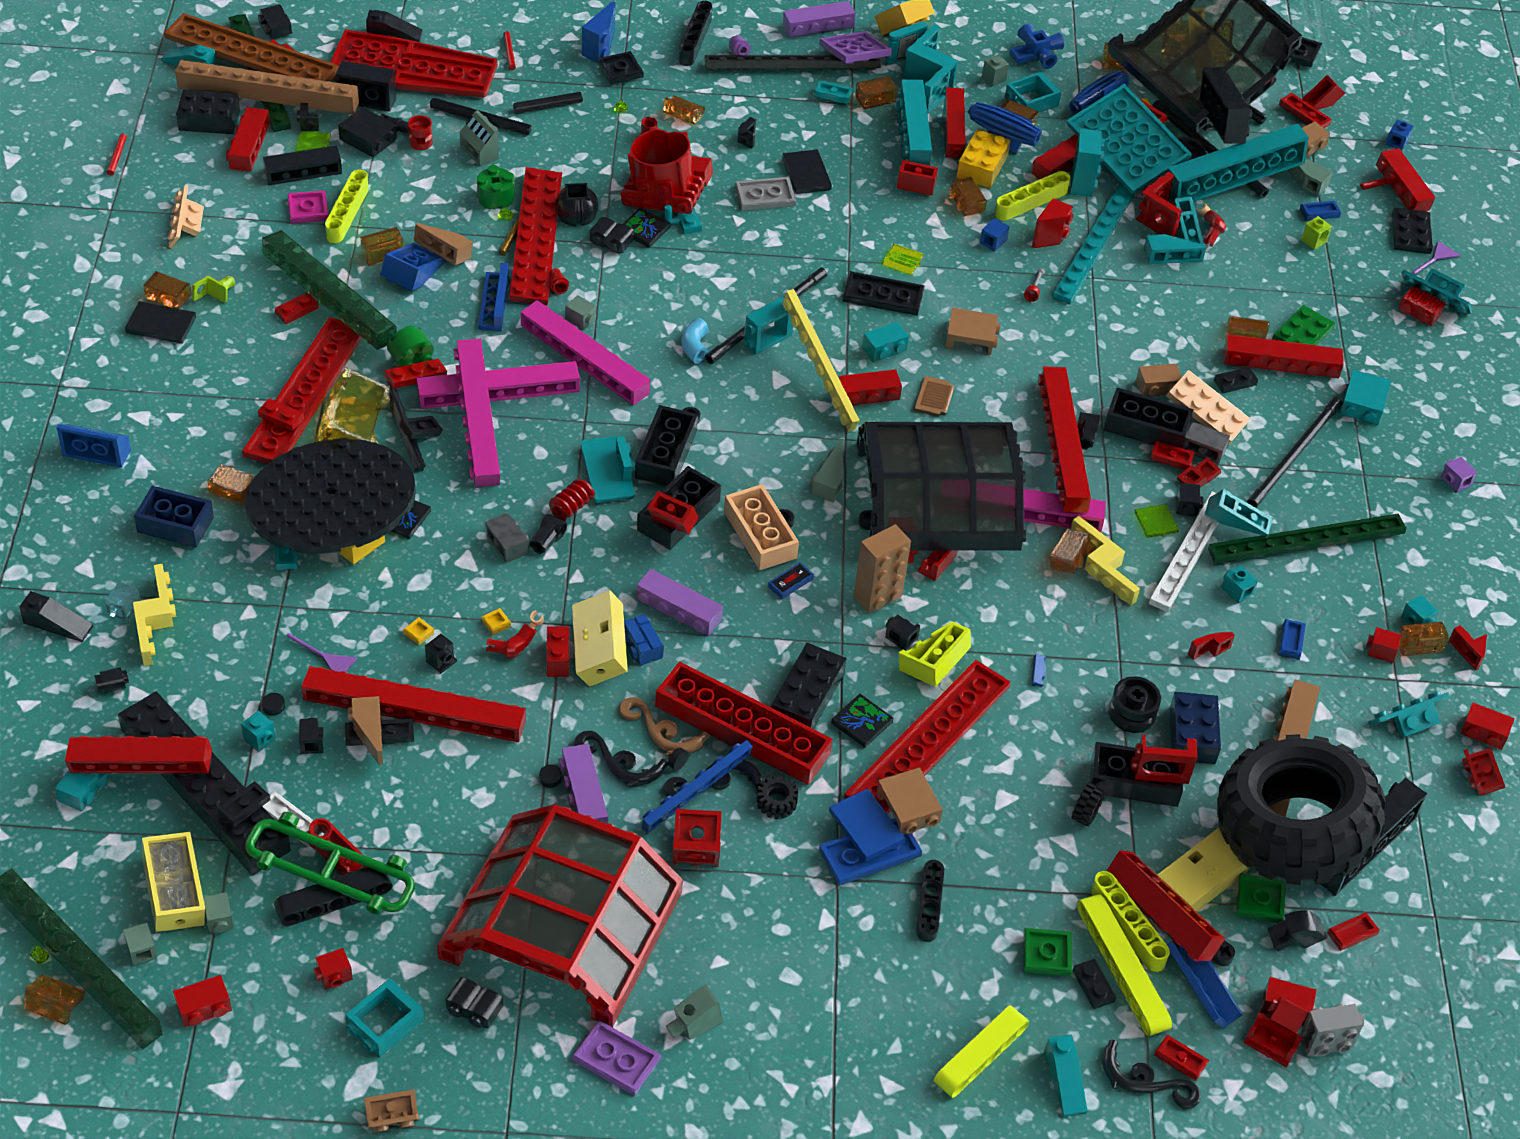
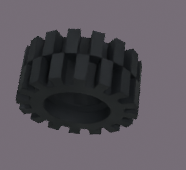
[757,775,798,819]
[1071,782,1106,827]

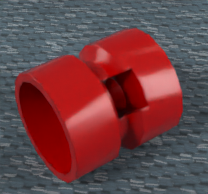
[408,115,433,150]

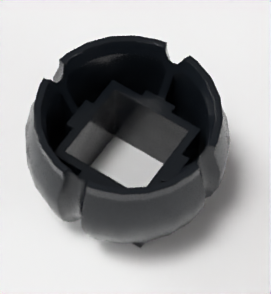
[556,183,598,226]

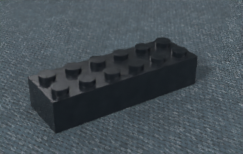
[1199,67,1252,144]
[1321,777,1427,896]

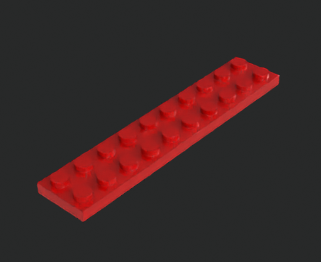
[509,167,562,306]
[242,317,366,464]
[844,660,1011,815]

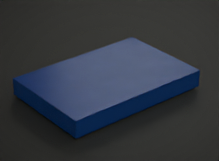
[829,789,905,861]

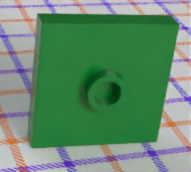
[1236,873,1286,923]
[1023,928,1072,977]

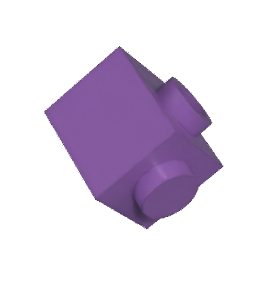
[1441,457,1477,492]

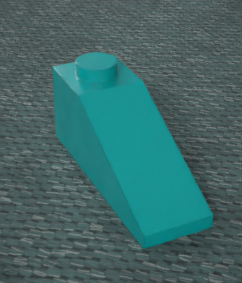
[161,45,217,66]
[1171,196,1204,245]
[1144,234,1206,264]
[1205,489,1273,536]
[1044,1034,1088,1117]

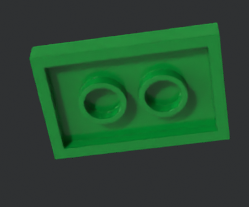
[1272,305,1335,345]

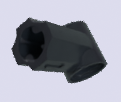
[1077,411,1100,450]
[530,514,567,554]

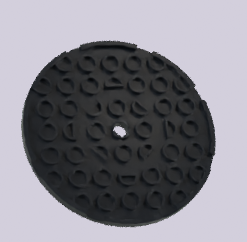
[245,438,416,554]

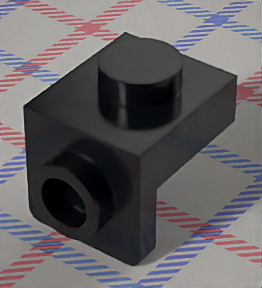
[297,103,319,132]
[737,117,756,149]

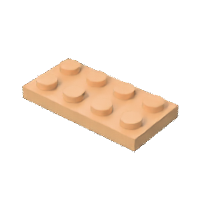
[1166,370,1250,445]

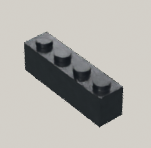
[263,145,342,186]

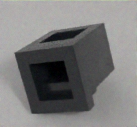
[885,614,921,651]
[425,634,457,674]
[299,717,324,754]

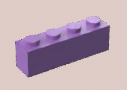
[782,1,855,37]
[636,569,723,636]
[558,743,608,834]

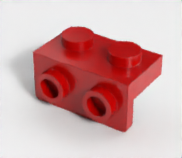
[1462,748,1506,796]

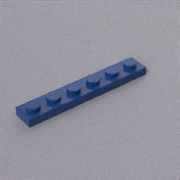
[641,740,753,834]

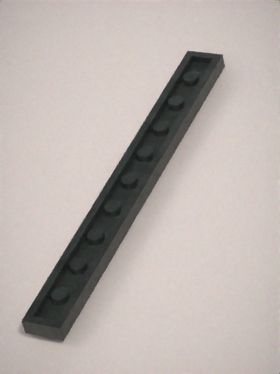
[705,55,881,70]

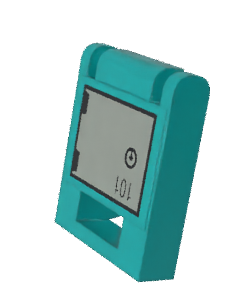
[885,21,928,65]

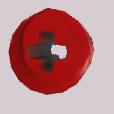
[549,479,595,521]

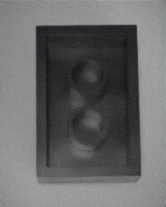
[336,61,396,112]
[176,90,240,134]

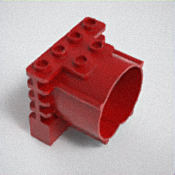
[620,128,713,214]

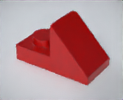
[1448,625,1487,670]

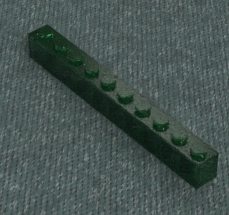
[261,230,397,350]
[0,868,163,1050]

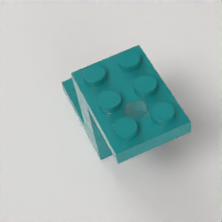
[903,24,958,114]

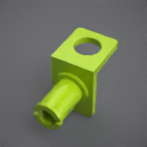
[192,275,235,303]

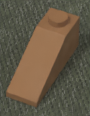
[413,223,473,265]
[348,696,383,765]

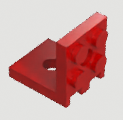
[1136,172,1182,237]
[672,809,722,867]

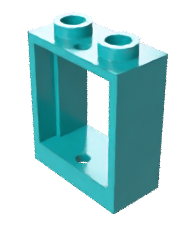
[1005,72,1061,117]
[744,297,793,354]
[345,978,424,1057]

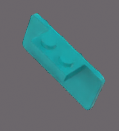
[1401,268,1473,314]
[581,436,635,503]

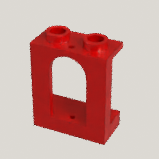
[1131,734,1198,784]

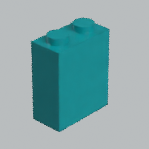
[1340,369,1391,425]

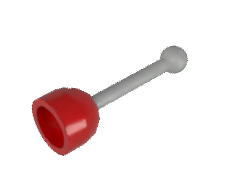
[1024,268,1045,302]

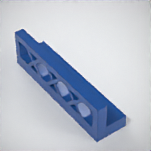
[478,263,509,331]
[1167,941,1243,1028]

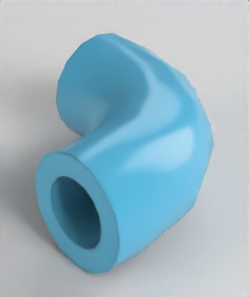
[681,318,709,364]

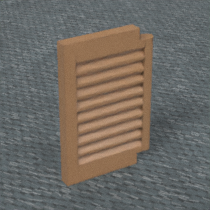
[914,376,955,417]

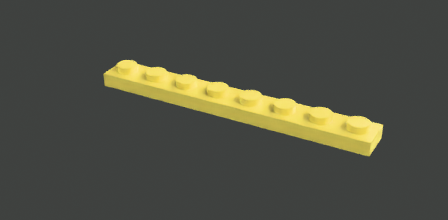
[783,289,859,432]

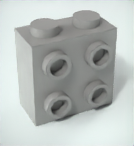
[1299,1004,1364,1057]

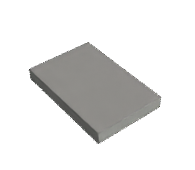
[735,177,796,211]

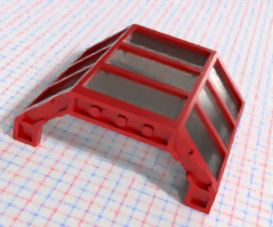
[437,804,683,1027]

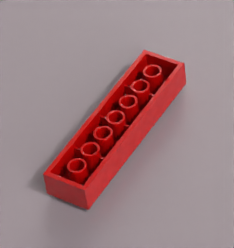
[655,661,833,785]

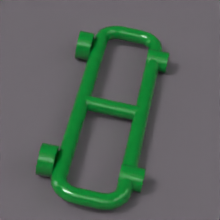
[245,812,415,914]

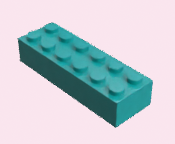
[895,79,932,166]

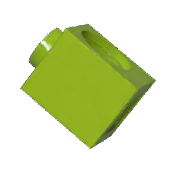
[1301,216,1332,250]

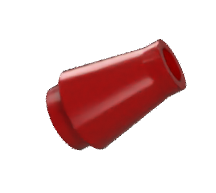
[550,268,569,294]

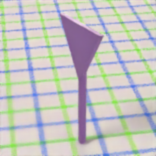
[1412,241,1460,275]
[287,633,358,672]

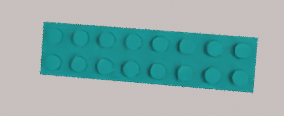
[1168,123,1309,202]

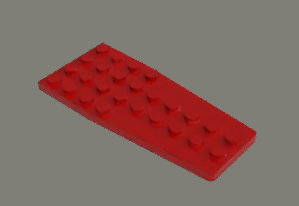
[330,29,498,98]

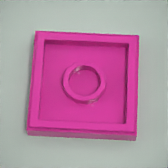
[287,190,329,224]

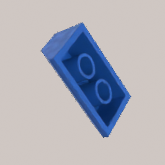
[56,424,131,468]

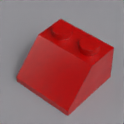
[1032,198,1074,248]

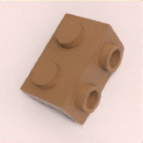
[364,1089,419,1132]

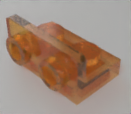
[663,96,705,125]
[24,974,85,1025]

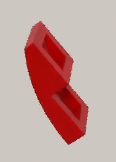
[1177,457,1221,487]
[1188,632,1235,660]

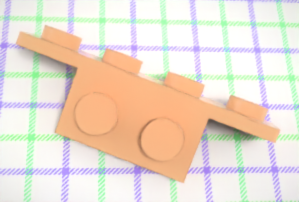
[167,185,204,248]

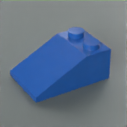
[582,1,616,63]
[380,243,446,291]

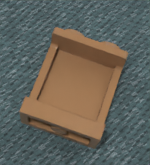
[945,308,1000,355]
[876,768,943,834]

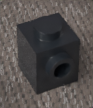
[1176,483,1204,516]

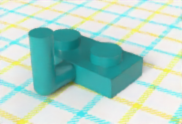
[664,205,702,234]

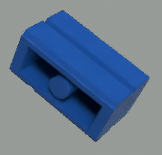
[624,614,664,666]

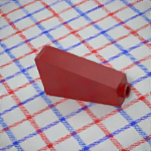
[942,87,965,158]

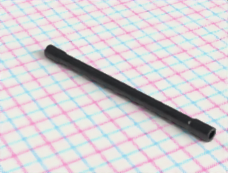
[1152,100,1269,198]
[705,268,827,364]
[1247,397,1343,508]

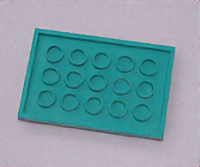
[1067,84,1192,195]

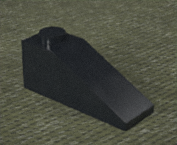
[366,10,422,42]
[19,591,93,642]

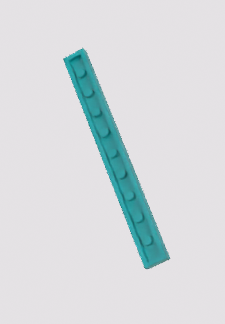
[1053,183,1135,305]

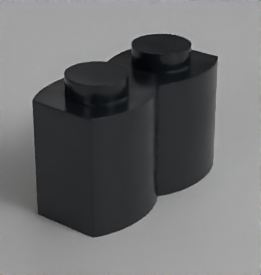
[258,4,292,39]
[589,217,634,253]
[445,977,504,1028]

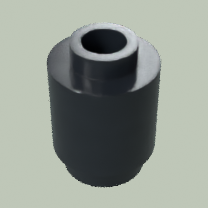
[94,667,129,693]

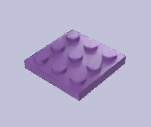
[820,31,892,64]

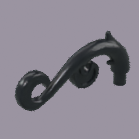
[574,730,668,787]
[664,760,761,797]
[1102,1040,1201,1109]

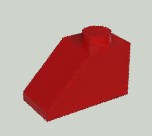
[1302,75,1345,110]

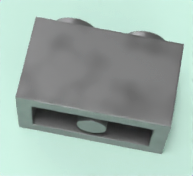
[1182,422,1230,465]
[485,513,530,563]

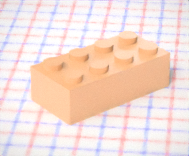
[724,484,799,571]

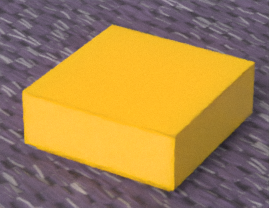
[481,608,511,636]
[403,617,434,646]

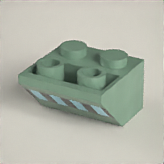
[460,110,500,167]

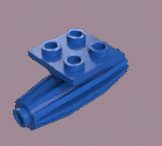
[1069,70,1130,114]
[968,102,1042,154]

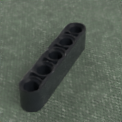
[679,1,712,66]
[274,867,393,926]

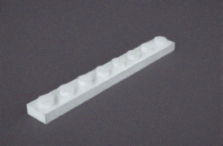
[1149,491,1219,612]

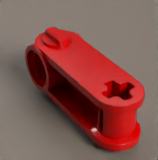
[306,818,366,875]

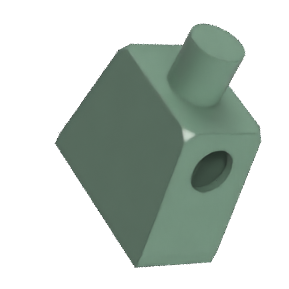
[666,984,723,1039]

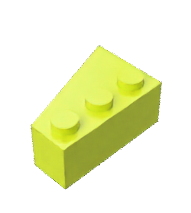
[898,621,971,687]

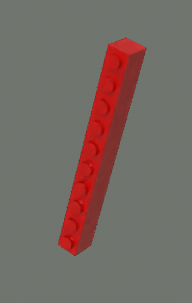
[1037,366,1091,513]
[301,666,526,742]

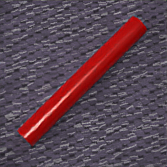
[503,31,516,70]
[107,133,127,176]
[1360,178,1389,190]

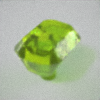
[614,100,628,112]
[498,207,513,220]
[30,946,49,964]

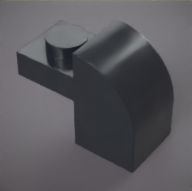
[1267,910,1327,951]

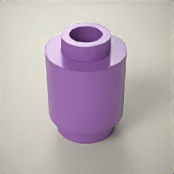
[729,35,751,55]

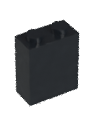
[338,107,397,157]

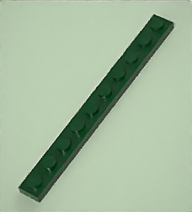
[228,14,291,132]
[1208,513,1407,565]

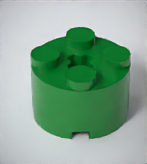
[477,165,514,209]
[387,326,434,367]

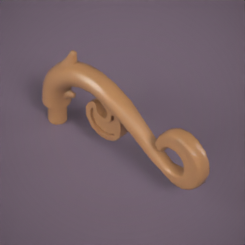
[619,697,709,756]

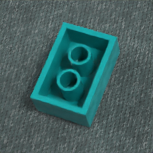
[1070,128,1105,197]

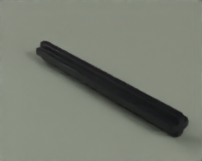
[430,98,532,135]
[383,381,426,471]

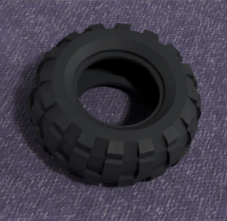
[1217,734,1386,885]

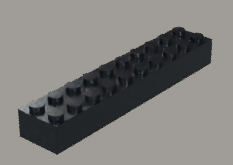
[118,691,291,876]

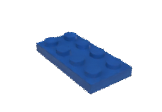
[819,818,922,886]

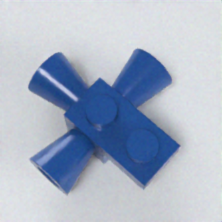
[1009,24,1064,69]

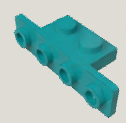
[1368,690,1450,737]

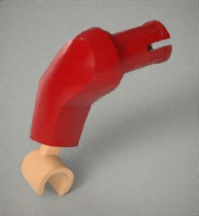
[1196,202,1226,247]
[486,610,544,658]

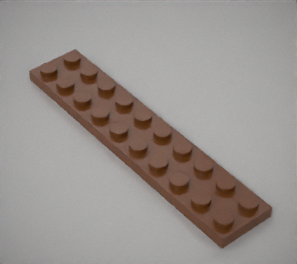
[164,13,339,81]

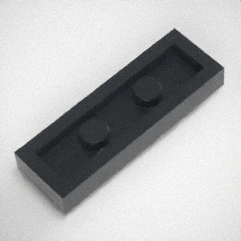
[345,718,414,746]

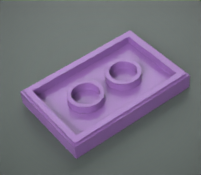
[572,1020,661,1096]

